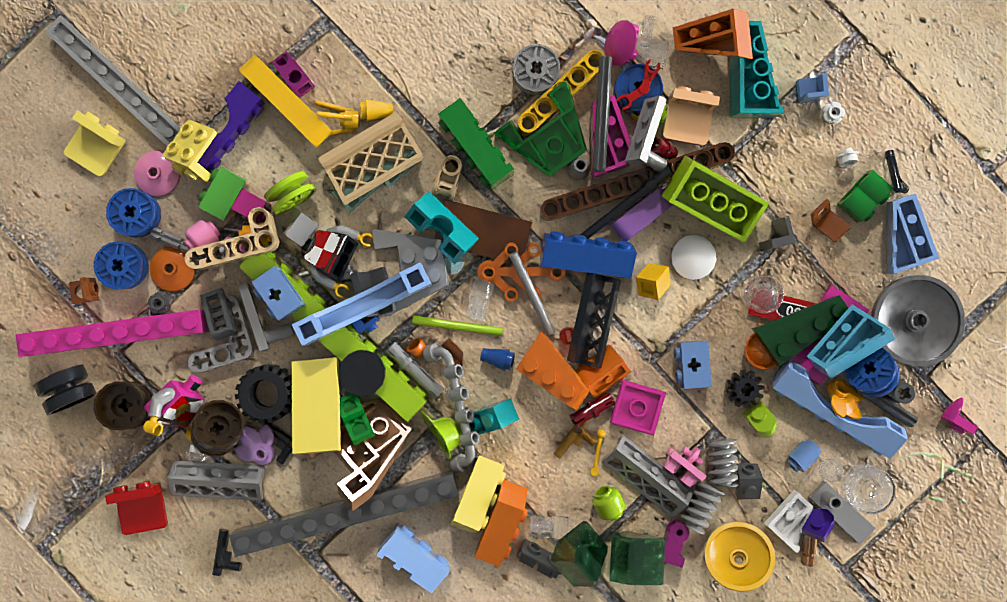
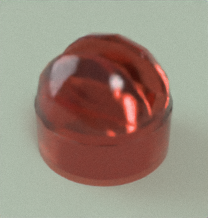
[559,327,574,345]

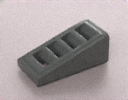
[200,288,238,340]

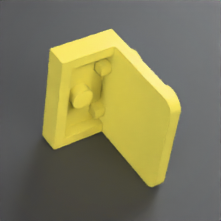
[64,111,126,177]
[162,120,217,182]

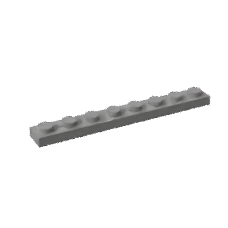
[45,15,180,146]

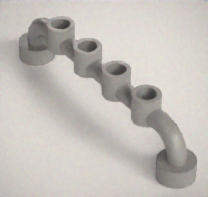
[423,343,479,473]

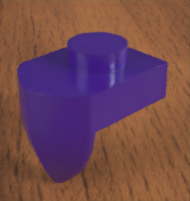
[802,508,835,543]

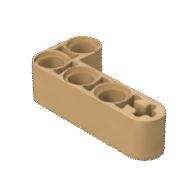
[185,207,279,270]

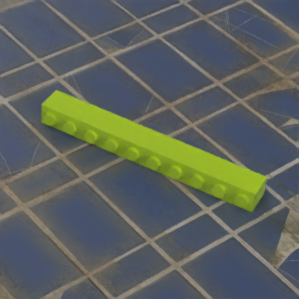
[239,247,428,422]

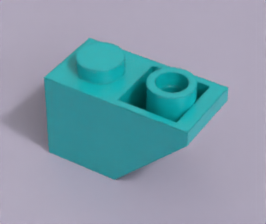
[469,398,519,435]

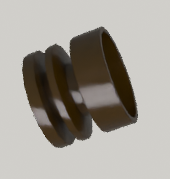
[93,381,153,430]
[190,400,244,457]

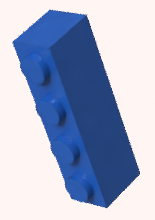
[540,231,637,278]

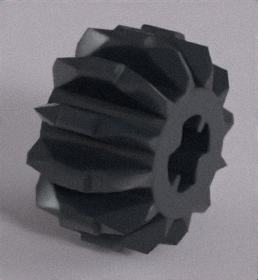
[725,369,765,409]

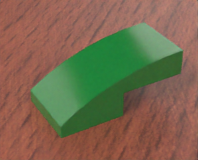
[340,393,375,446]

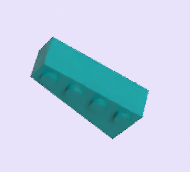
[729,21,784,118]

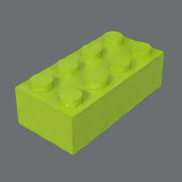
[661,155,769,243]

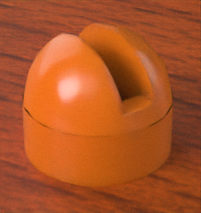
[407,338,426,358]

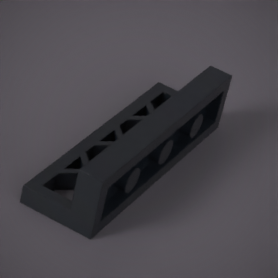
[567,273,621,369]

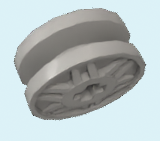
[513,44,560,95]

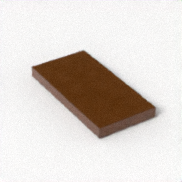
[434,199,532,264]

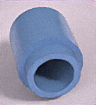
[787,439,822,472]

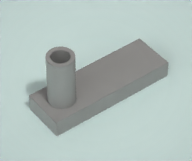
[625,95,667,172]
[238,283,294,351]
[808,481,875,545]

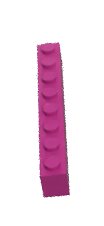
[15,310,210,357]

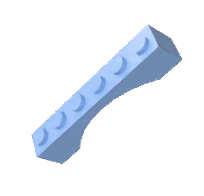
[292,263,432,346]
[773,359,908,459]

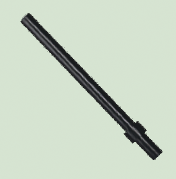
[580,167,673,239]

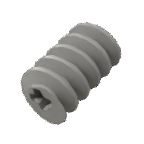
[708,438,738,487]
[680,482,725,535]

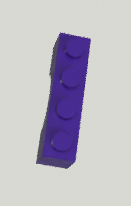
[197,81,265,173]

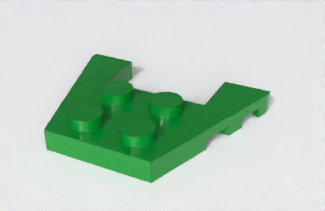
[494,80,587,177]

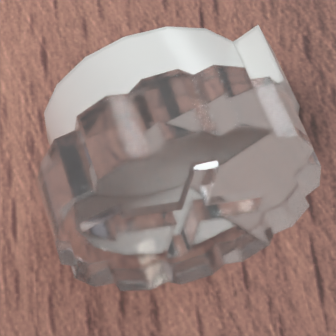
[185,444,211,462]

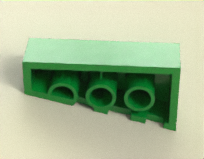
[438,98,514,191]

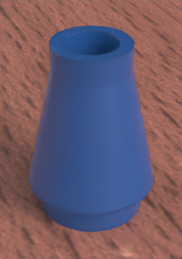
[480,348,515,371]

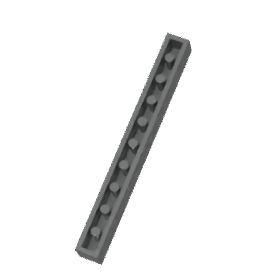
[229,470,459,557]

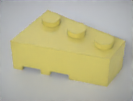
[450,455,506,535]

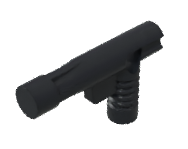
[885,150,909,194]
[262,422,292,464]
[212,529,242,576]

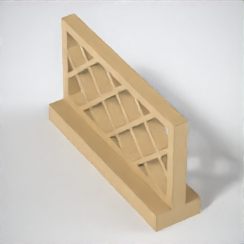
[318,111,424,205]

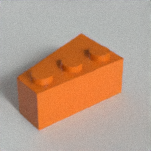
[673,8,753,59]

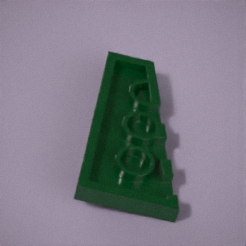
[751,295,848,366]

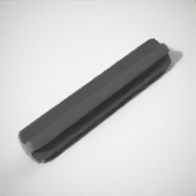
[856,391,918,427]

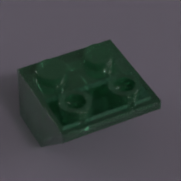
[550,521,608,587]
[610,531,665,585]

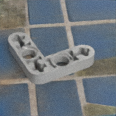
[188,296,255,373]

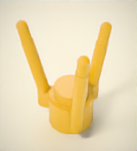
[315,100,360,136]

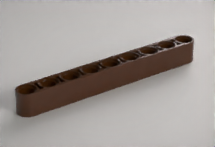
[540,142,735,221]

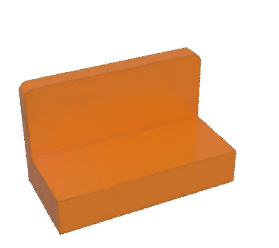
[575,345,631,399]

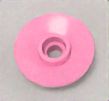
[134,151,180,196]

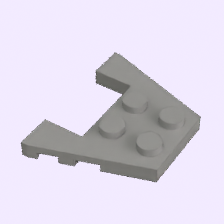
[372,229,449,317]

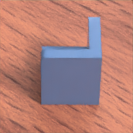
[796,73,829,103]

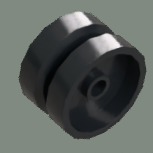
[33,364,97,416]

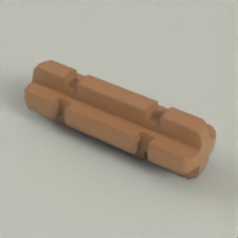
[801,534,817,566]

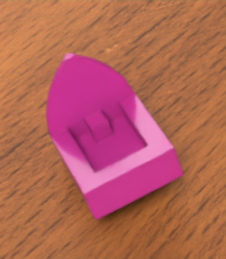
[941,397,978,435]

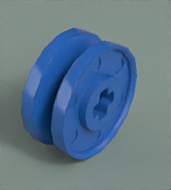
[613,64,663,116]
[106,188,161,238]
[93,242,149,289]
[846,348,900,398]

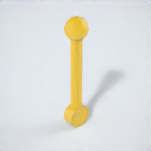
[590,429,606,476]

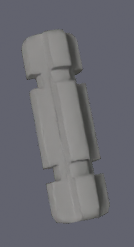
[150,227,190,253]

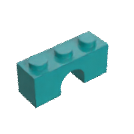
[404,192,479,265]

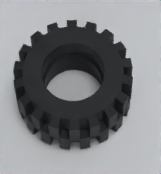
[235,364,292,424]

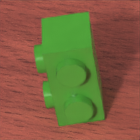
[197,166,247,221]

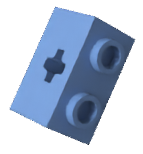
[252,266,306,321]
[674,340,712,389]

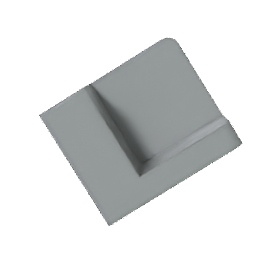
[284,207,318,247]

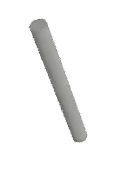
[509,251,556,336]

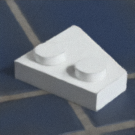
[764,490,813,553]

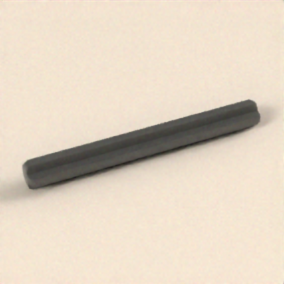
[593,56,612,172]

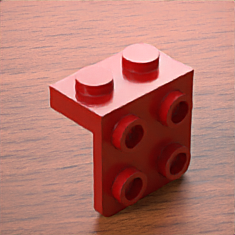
[105,481,168,535]

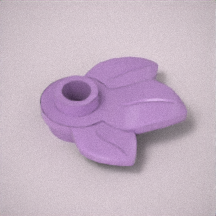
[235,424,275,465]

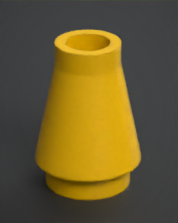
[360,99,393,122]

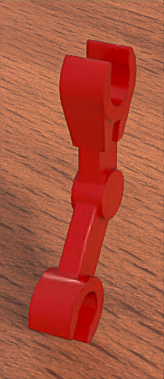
[616,59,660,111]

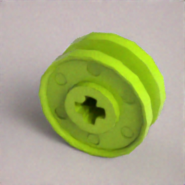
[264,171,317,215]

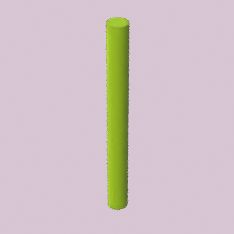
[412,315,503,337]

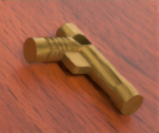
[553,422,598,459]

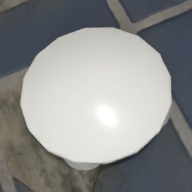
[671,235,716,280]

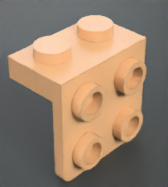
[662,86,720,146]

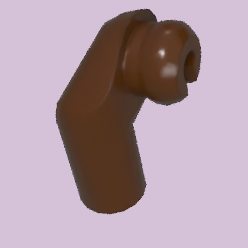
[441,338,463,366]

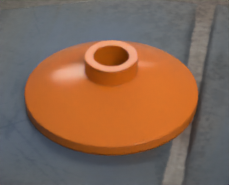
[150,246,196,291]

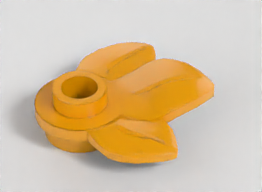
[827,380,864,419]

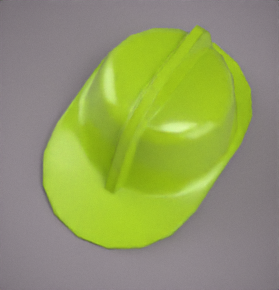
[420,411,462,459]

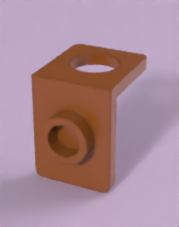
[811,199,851,242]
[69,277,99,304]

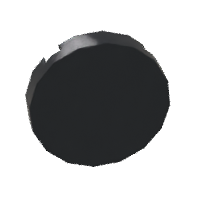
[339,350,386,396]

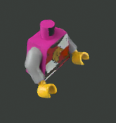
[143,375,204,441]

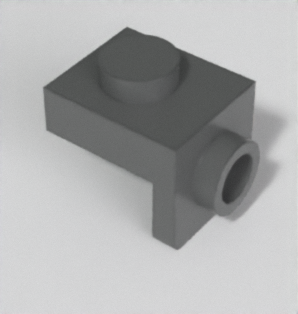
[736,463,763,500]

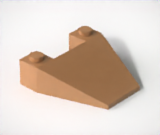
[306,398,412,511]

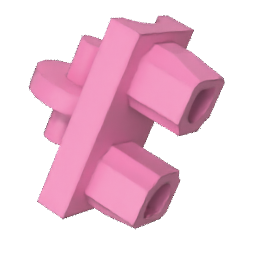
[663,446,706,488]

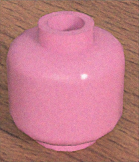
[184,220,220,249]

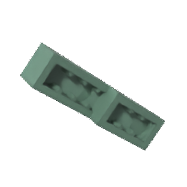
[331,149,417,213]

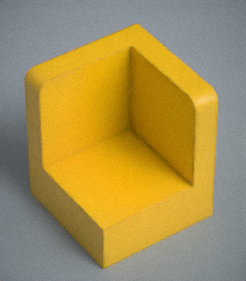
[636,263,671,300]

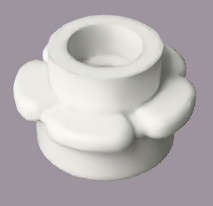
[822,102,845,124]
[836,148,859,167]

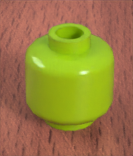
[592,485,626,521]

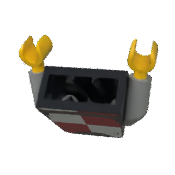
[301,225,373,298]

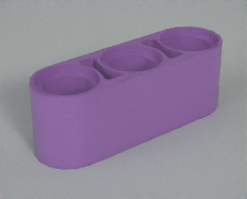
[611,185,674,241]

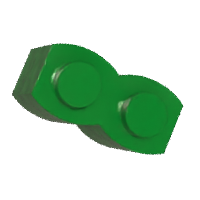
[837,169,893,223]

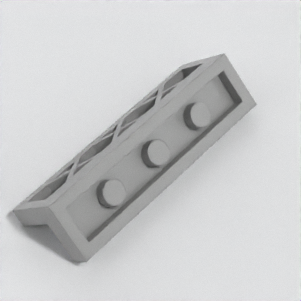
[601,435,694,518]
[167,461,265,501]

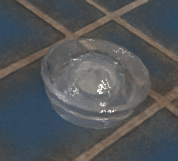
[744,275,784,314]

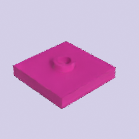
[609,379,666,436]

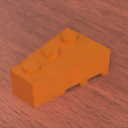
[516,331,590,410]
[474,479,528,567]

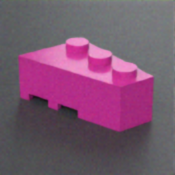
[590,95,631,179]

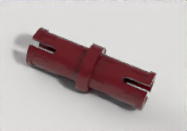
[651,137,678,160]
[569,392,615,427]

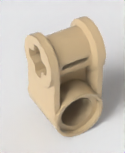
[432,155,463,201]

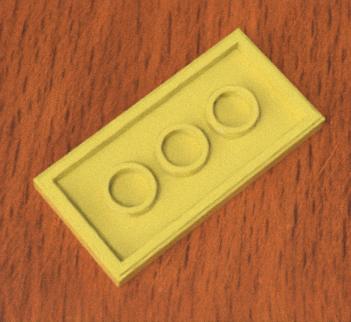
[292,357,341,455]

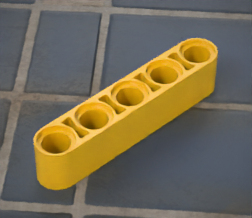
[518,50,604,136]
[238,54,333,148]

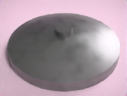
[871,275,965,367]

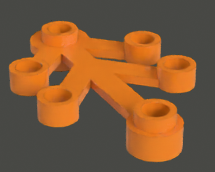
[477,242,566,302]

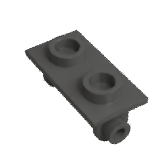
[516,539,564,579]

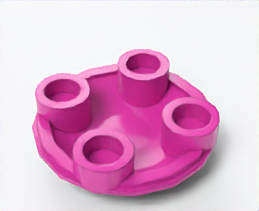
[604,20,639,66]

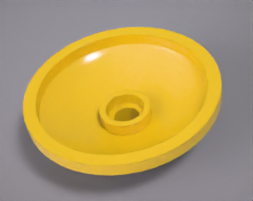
[705,522,775,592]

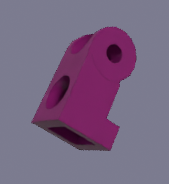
[272,51,315,99]
[657,519,690,568]

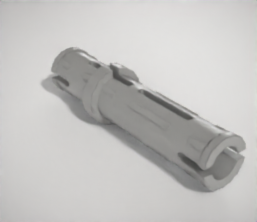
[386,342,444,399]

